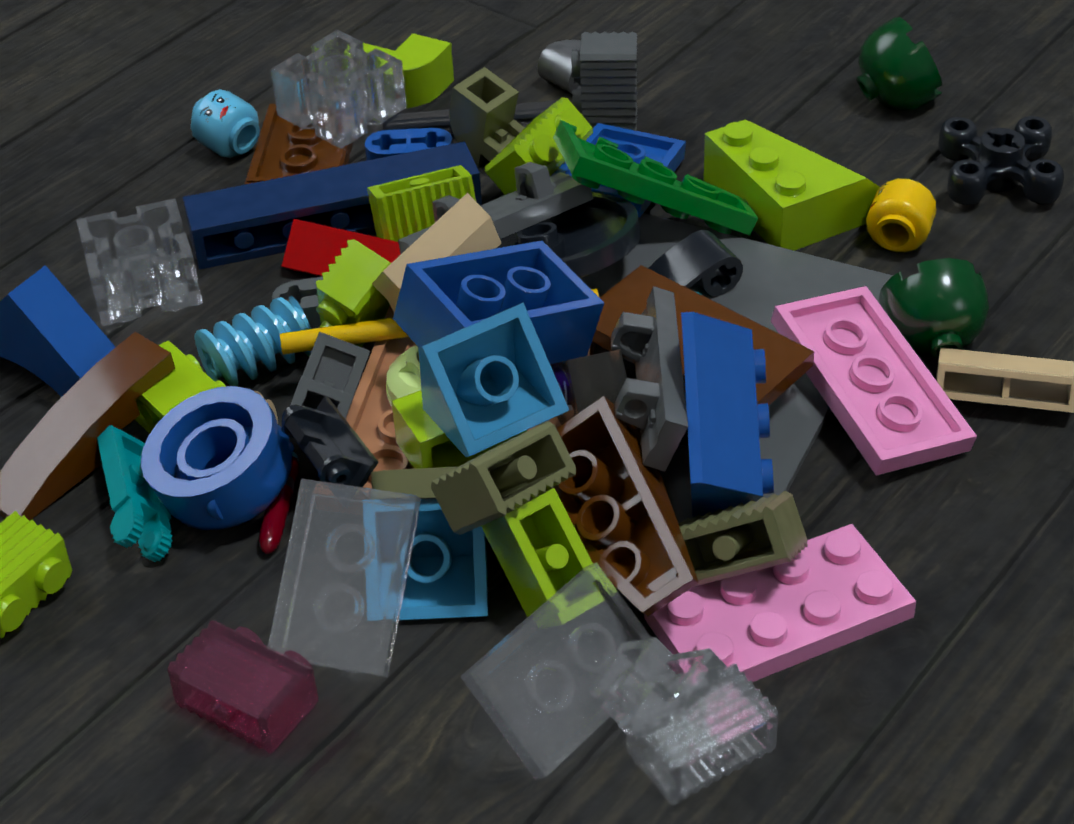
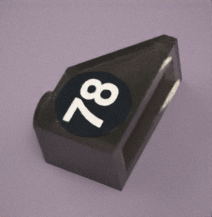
[550,349,627,425]

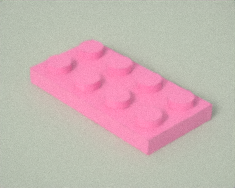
[771,286,977,476]
[644,524,916,702]

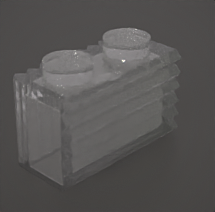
[626,664,778,805]

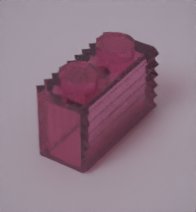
[167,620,319,753]

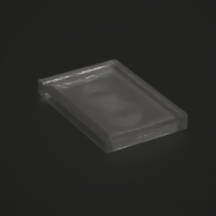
[266,479,421,678]
[460,562,668,780]

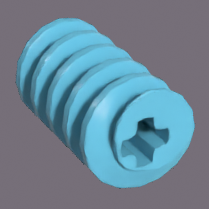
[194,296,312,387]

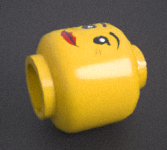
[866,179,936,252]

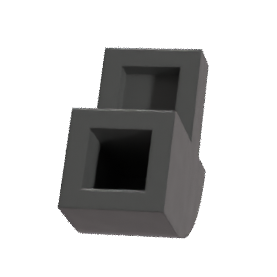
[281,332,370,430]

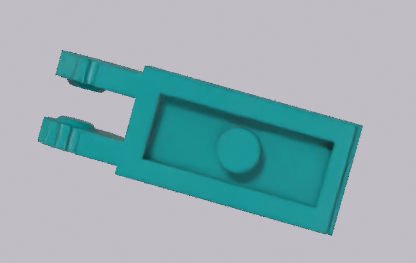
[97,425,173,562]

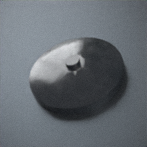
[497,192,641,278]

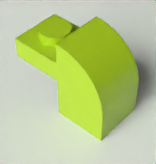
[348,33,454,109]

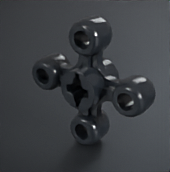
[938,116,1064,205]

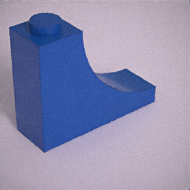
[0,265,116,397]

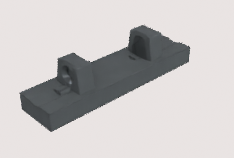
[398,162,593,254]
[611,286,688,471]

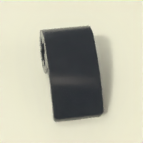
[648,230,743,296]

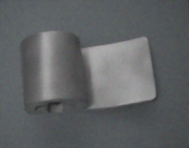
[537,40,581,94]

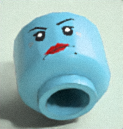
[191,89,260,158]

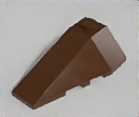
[553,396,699,616]

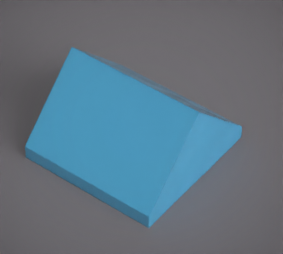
[418,303,569,457]
[364,498,488,621]

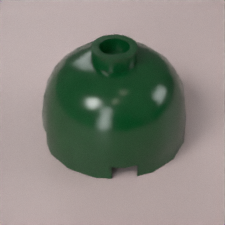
[856,17,942,111]
[878,258,989,359]

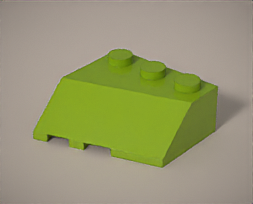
[704,119,880,251]

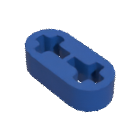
[364,128,453,161]

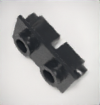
[282,396,379,509]

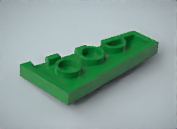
[553,120,758,235]

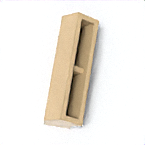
[372,193,501,313]
[936,347,1074,413]

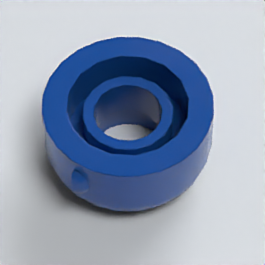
[141,386,294,530]

